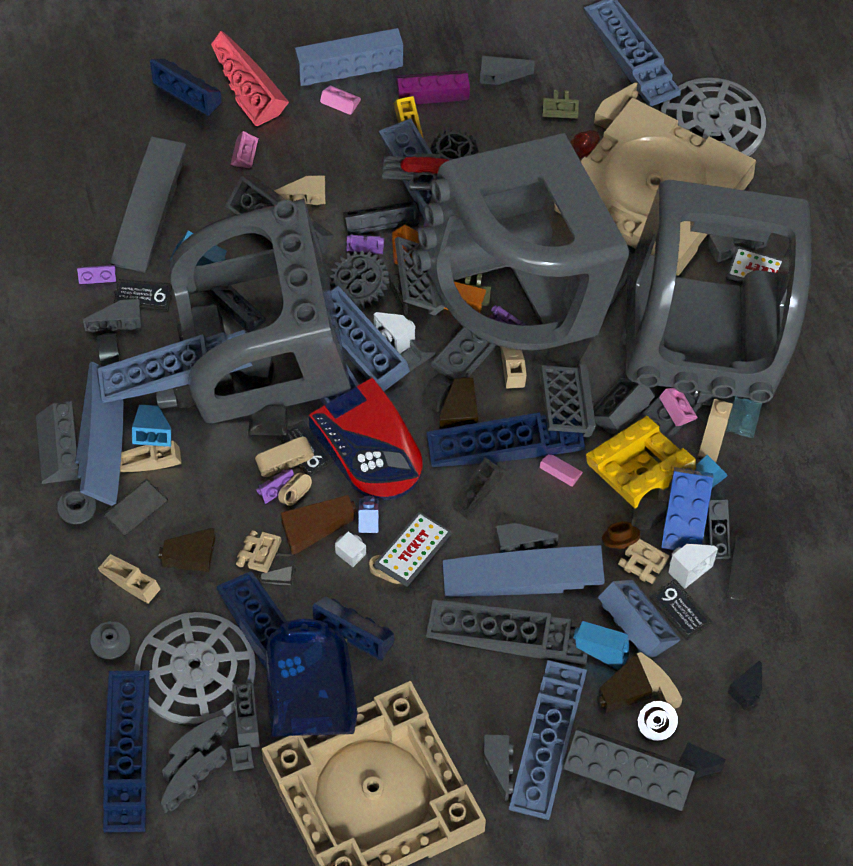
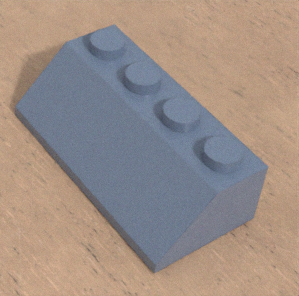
[598,580,681,657]

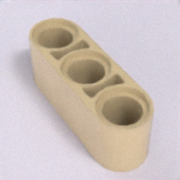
[255,437,314,477]

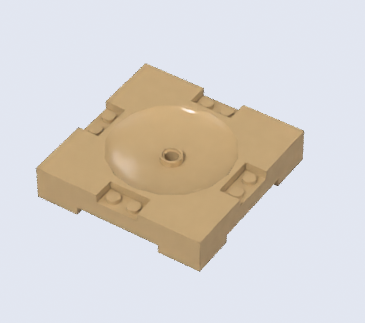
[554,98,756,276]
[262,681,486,866]

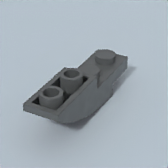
[162,715,228,783]
[161,746,227,813]

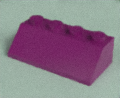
[396,70,470,105]

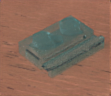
[726,396,762,438]

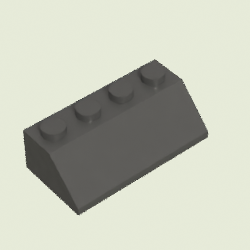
[36,401,80,484]

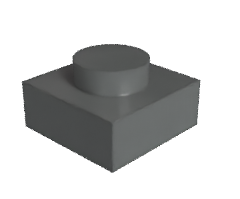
[230,746,254,771]

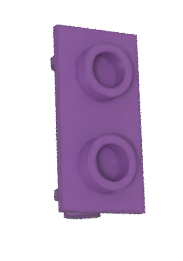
[346,234,384,254]
[77,264,116,284]
[488,305,527,326]
[256,469,294,504]

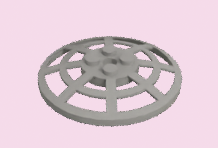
[661,78,766,156]
[134,612,256,726]

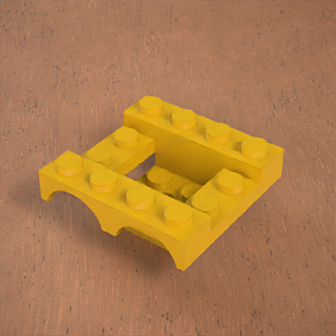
[586,416,696,508]

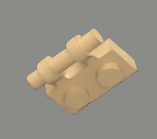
[236,530,282,573]
[618,539,670,584]

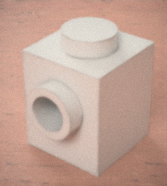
[335,531,366,567]

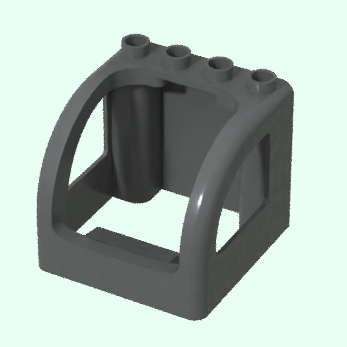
[412,133,629,350]
[626,180,812,403]
[169,199,352,423]

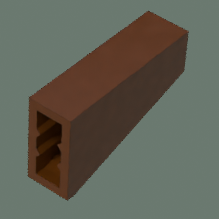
[280,495,357,555]

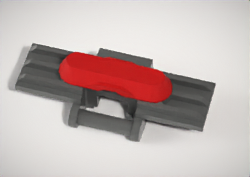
[382,153,453,191]

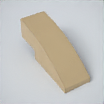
[120,440,182,472]
[98,554,160,604]
[637,652,682,709]

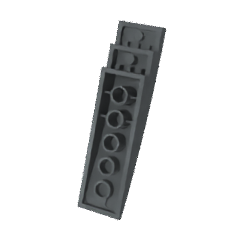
[110,136,187,273]
[426,600,588,665]

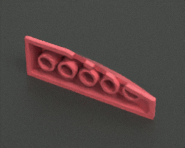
[211,31,289,126]

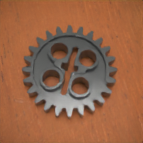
[329,250,390,308]

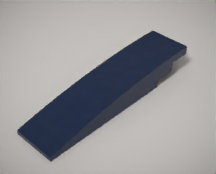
[427,412,585,467]
[216,571,318,701]
[103,670,150,832]

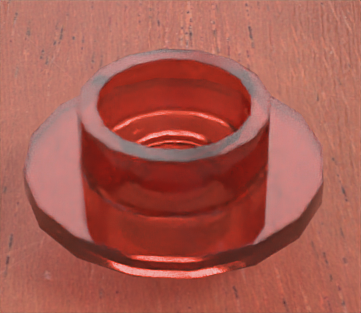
[570,130,600,158]

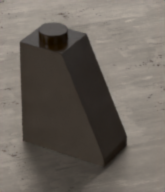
[439,377,478,429]
[158,528,216,572]
[597,655,653,713]

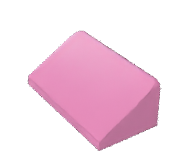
[320,85,361,115]
[230,131,259,168]
[659,388,698,426]
[540,455,583,487]

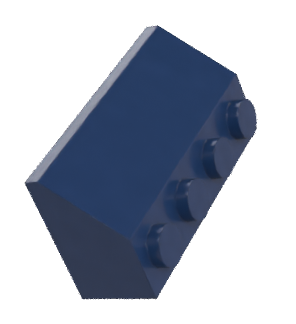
[150,58,221,116]
[312,596,394,661]

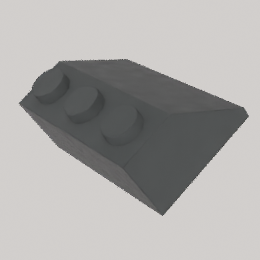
[593,378,655,434]

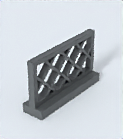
[395,237,446,316]
[540,364,596,437]

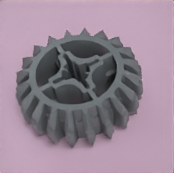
[430,129,478,159]

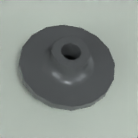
[57,489,96,524]
[90,621,131,659]

